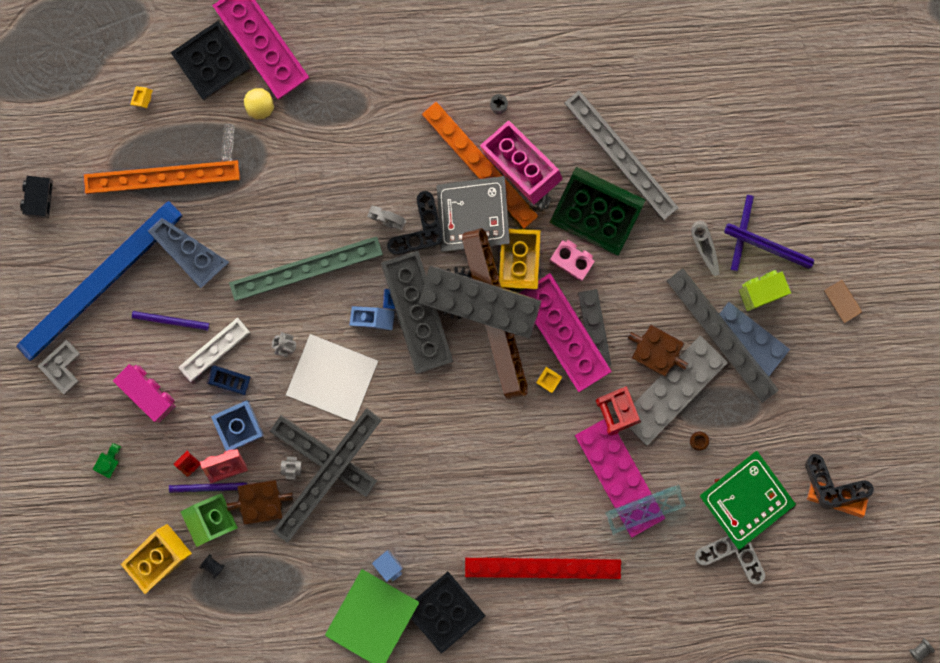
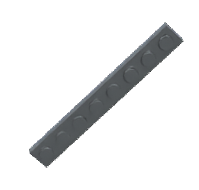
[667,268,779,403]
[272,408,382,543]

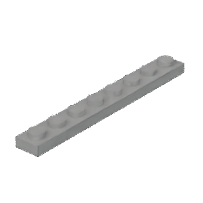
[564,90,679,221]

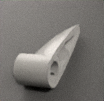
[691,221,720,276]

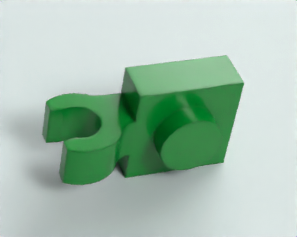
[92,443,121,479]

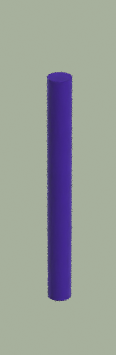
[730,195,754,271]
[132,311,209,331]
[169,482,247,493]

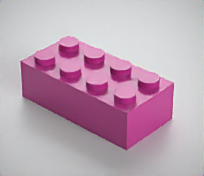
[480,121,563,205]

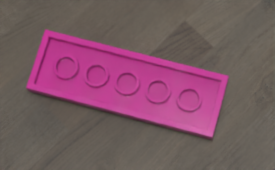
[212,0,310,100]
[519,273,612,393]
[574,419,665,538]

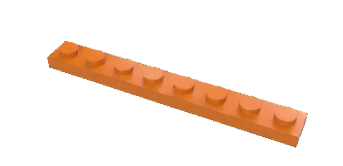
[422,102,538,229]
[84,160,240,194]

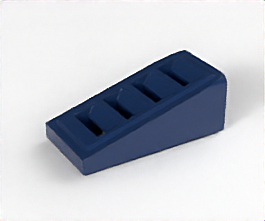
[206,365,251,395]

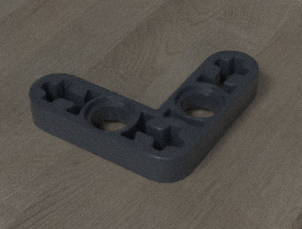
[387,191,443,255]
[805,454,874,509]

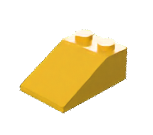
[499,228,541,289]
[120,524,192,594]

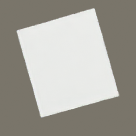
[286,334,378,422]

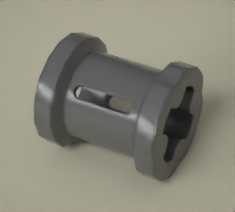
[490,94,508,114]
[909,638,935,663]

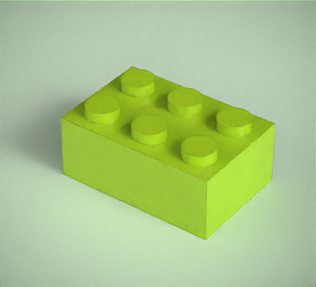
[738,270,791,312]

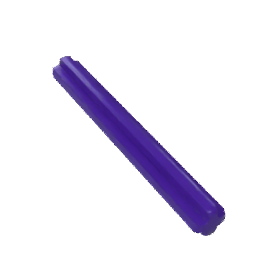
[724,223,814,269]

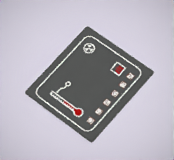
[437,176,510,251]

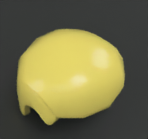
[244,88,274,119]

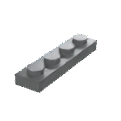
[578,289,612,366]

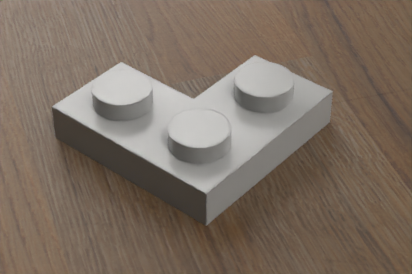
[38,340,80,395]

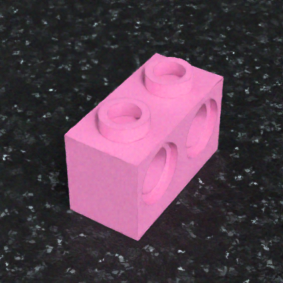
[549,240,595,282]

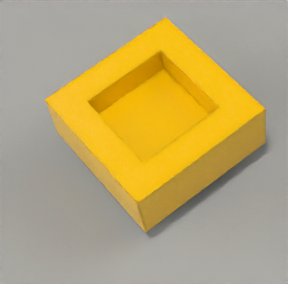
[130,86,153,108]
[536,367,562,393]

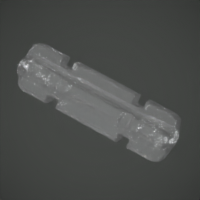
[221,124,235,161]

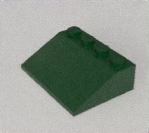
[549,167,646,256]

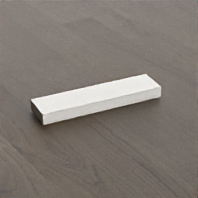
[178,318,250,382]

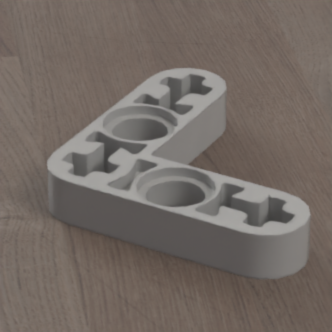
[695,535,765,584]

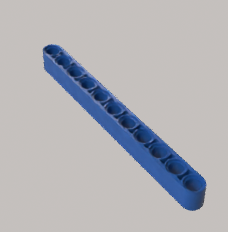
[16,201,183,361]

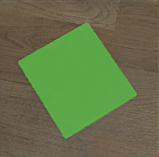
[325,569,419,663]

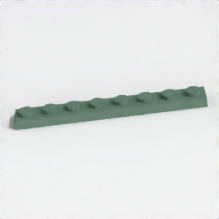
[229,236,383,302]

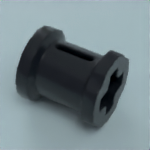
[199,554,225,580]

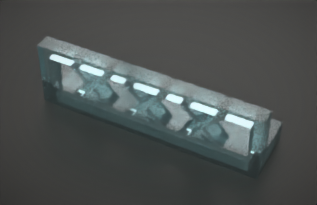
[604,484,686,534]

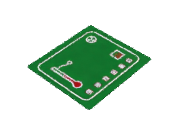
[700,451,796,550]

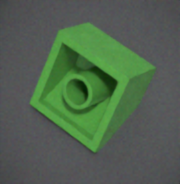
[180,493,238,547]

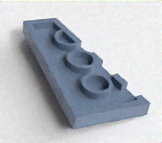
[148,218,229,288]
[719,302,790,377]

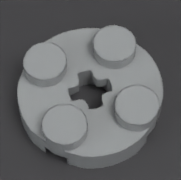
[367,205,407,231]

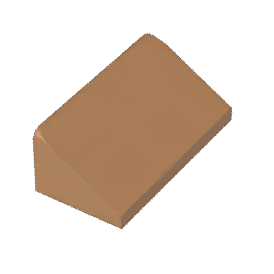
[823,280,862,323]

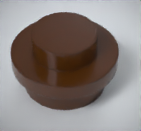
[690,431,709,451]

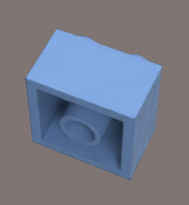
[211,400,264,451]

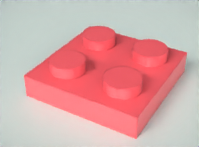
[200,449,248,483]

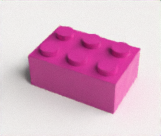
[113,364,176,423]

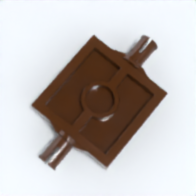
[628,324,689,378]
[227,479,293,525]

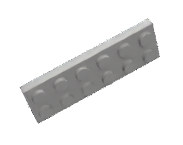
[629,336,728,446]

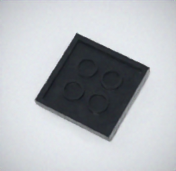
[170,21,251,101]
[411,571,486,654]

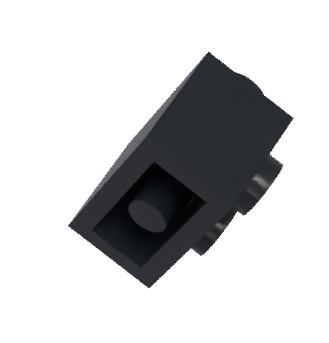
[20,176,53,219]

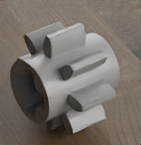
[272,332,296,357]
[281,457,302,480]

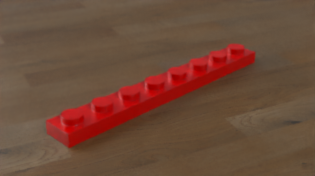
[465,557,621,579]

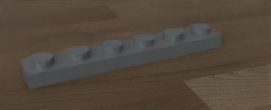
[270,415,378,497]

